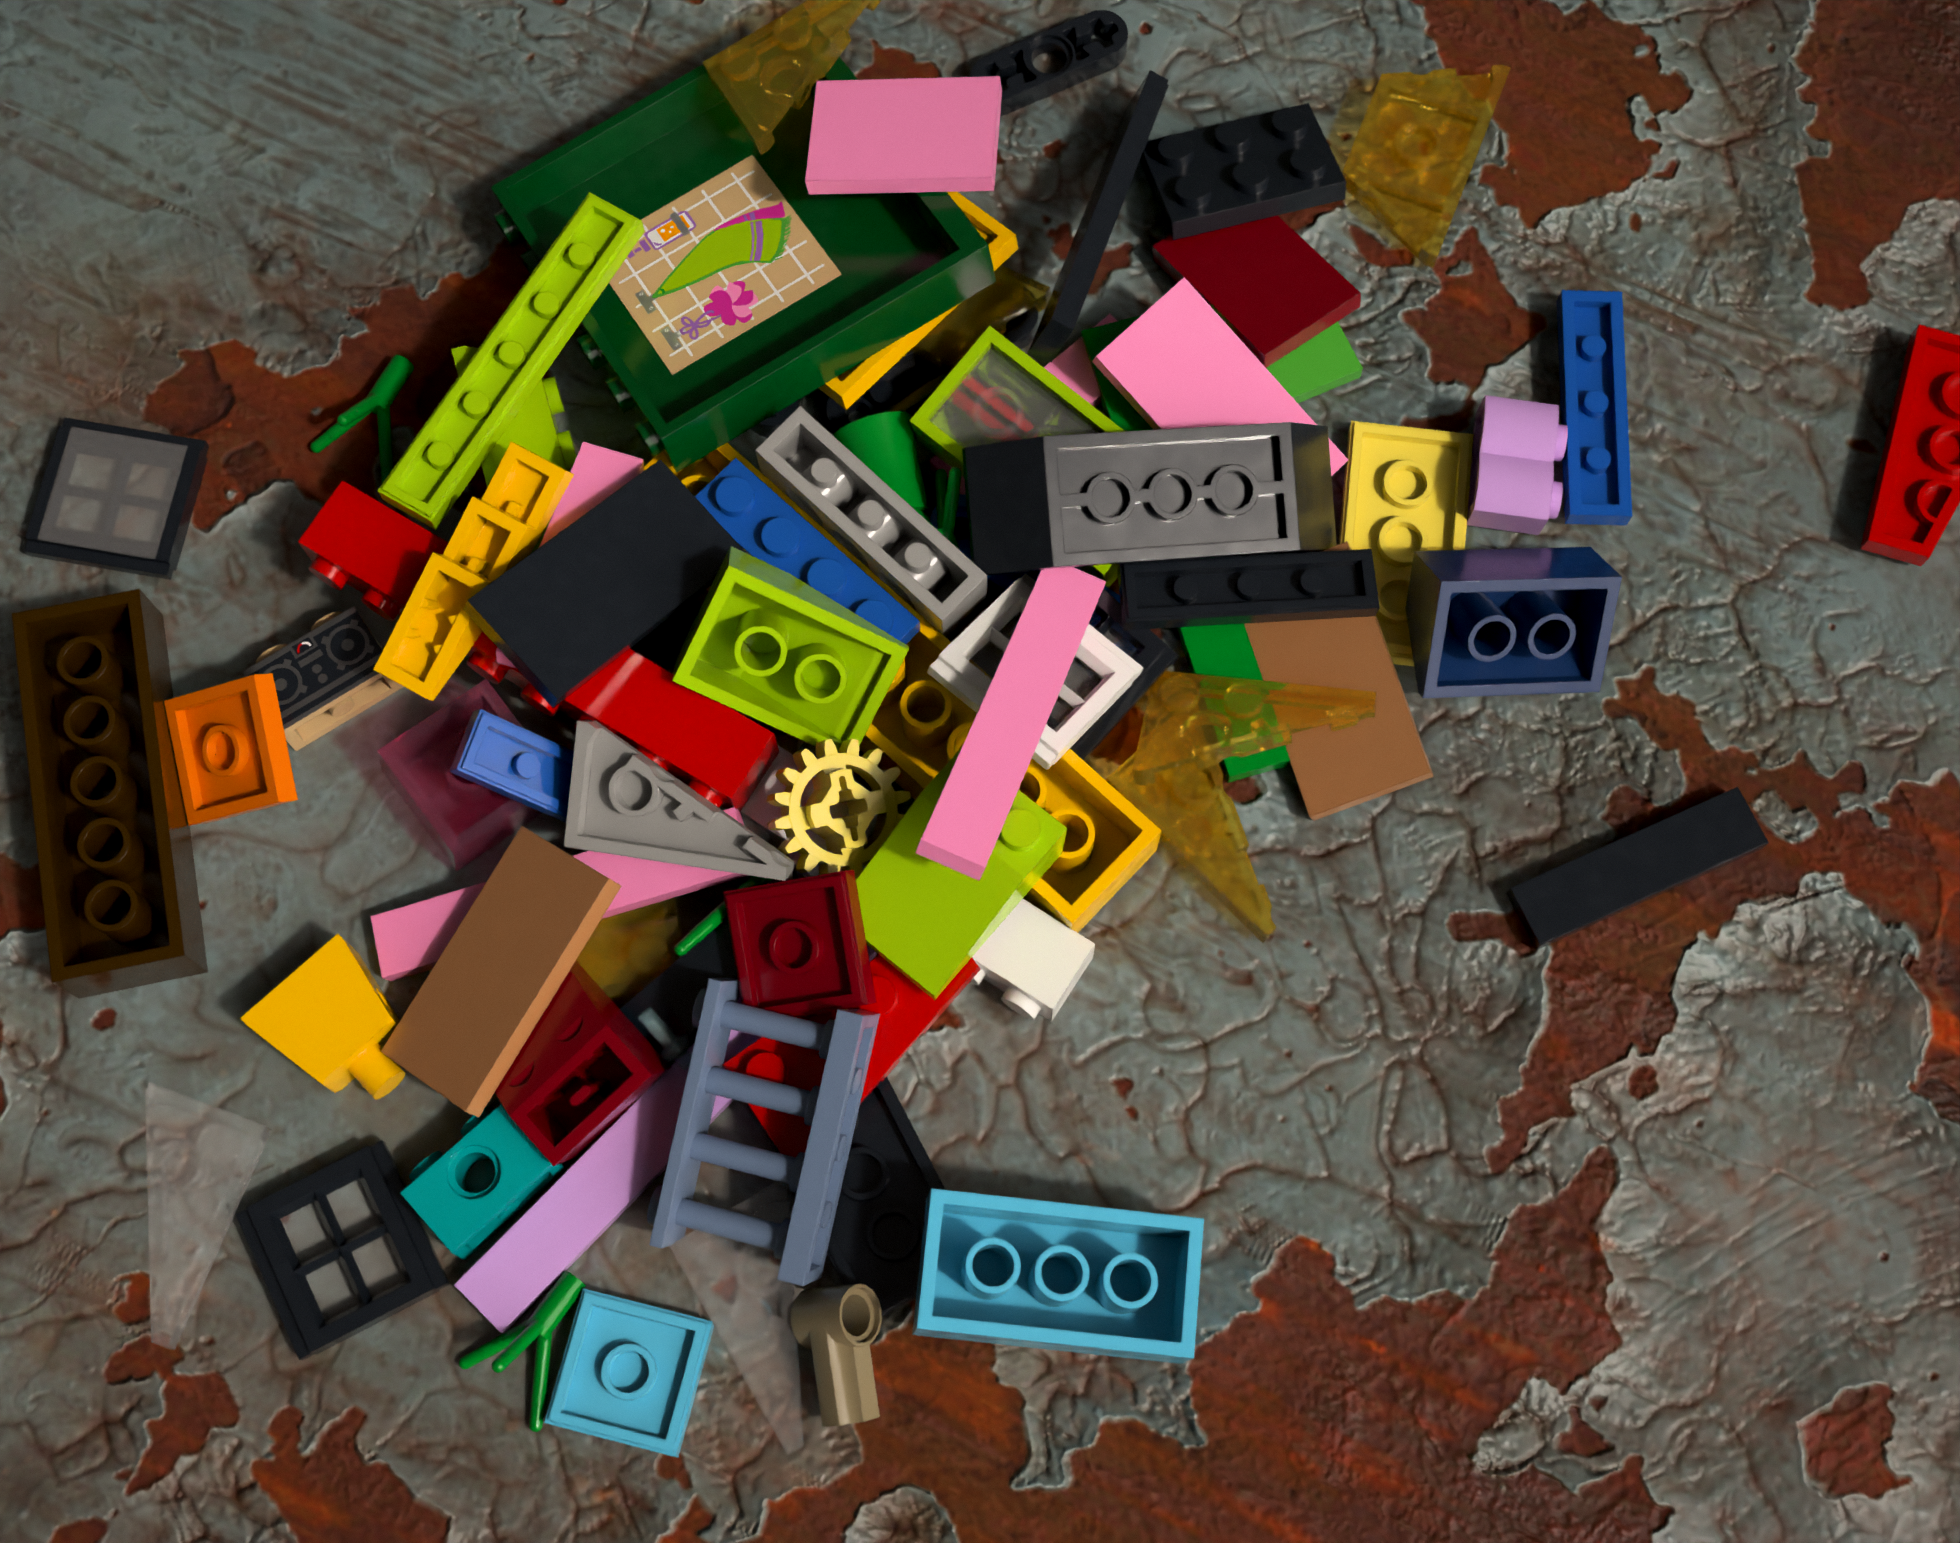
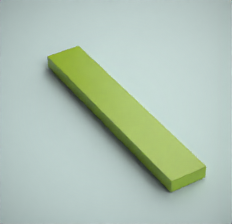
[378,192,645,530]

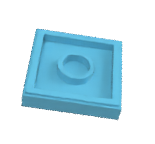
[544,1288,715,1458]

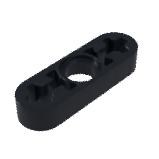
[970,10,1128,116]

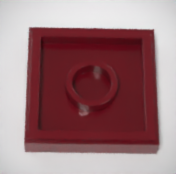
[723,869,876,1016]

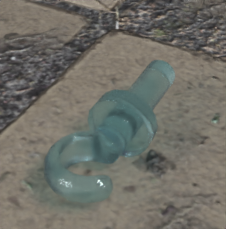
[638,1007,692,1070]

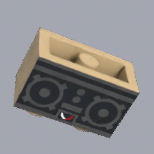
[243,606,404,751]

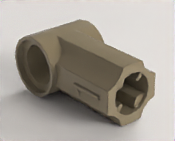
[791,1284,882,1427]

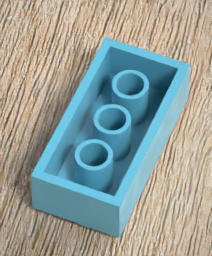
[912,1188,1204,1364]

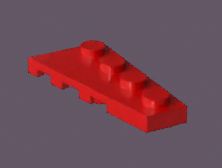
[1860,324,1960,566]
[722,955,981,1157]

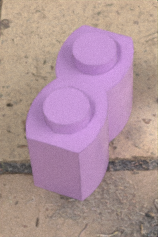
[1467,395,1568,535]

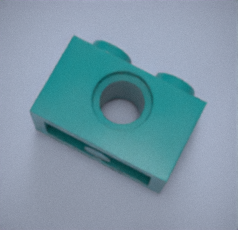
[400,1104,567,1260]

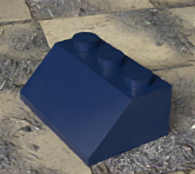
[1405,547,1622,698]

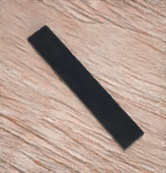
[1027,70,1169,365]

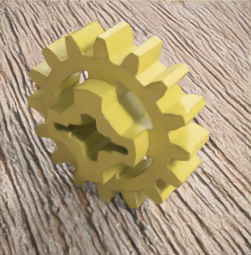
[766,739,911,879]

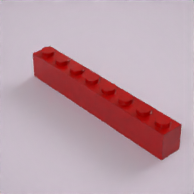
[298,480,779,812]

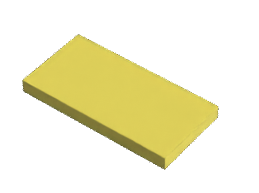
[1338,421,1473,666]

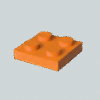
[164,673,298,826]

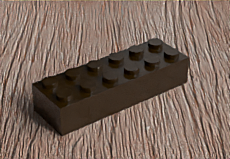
[12,589,208,999]

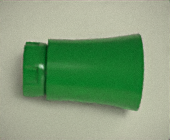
[833,411,932,523]

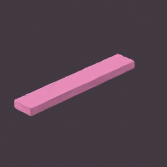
[915,567,1106,881]
[370,807,748,981]

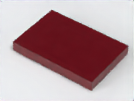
[1152,215,1361,368]

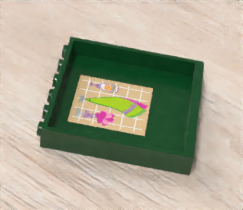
[491,8,996,472]

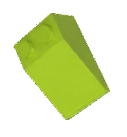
[672,546,909,752]
[856,749,1068,1000]

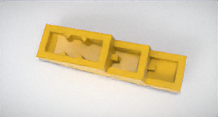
[373,442,574,701]

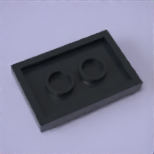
[1140,103,1346,240]

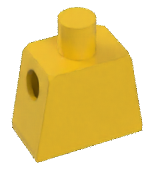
[241,933,405,1100]

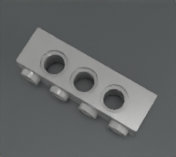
[755,406,987,638]

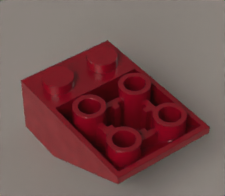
[495,961,671,1166]

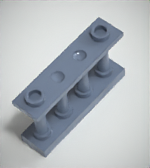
[647,977,880,1286]

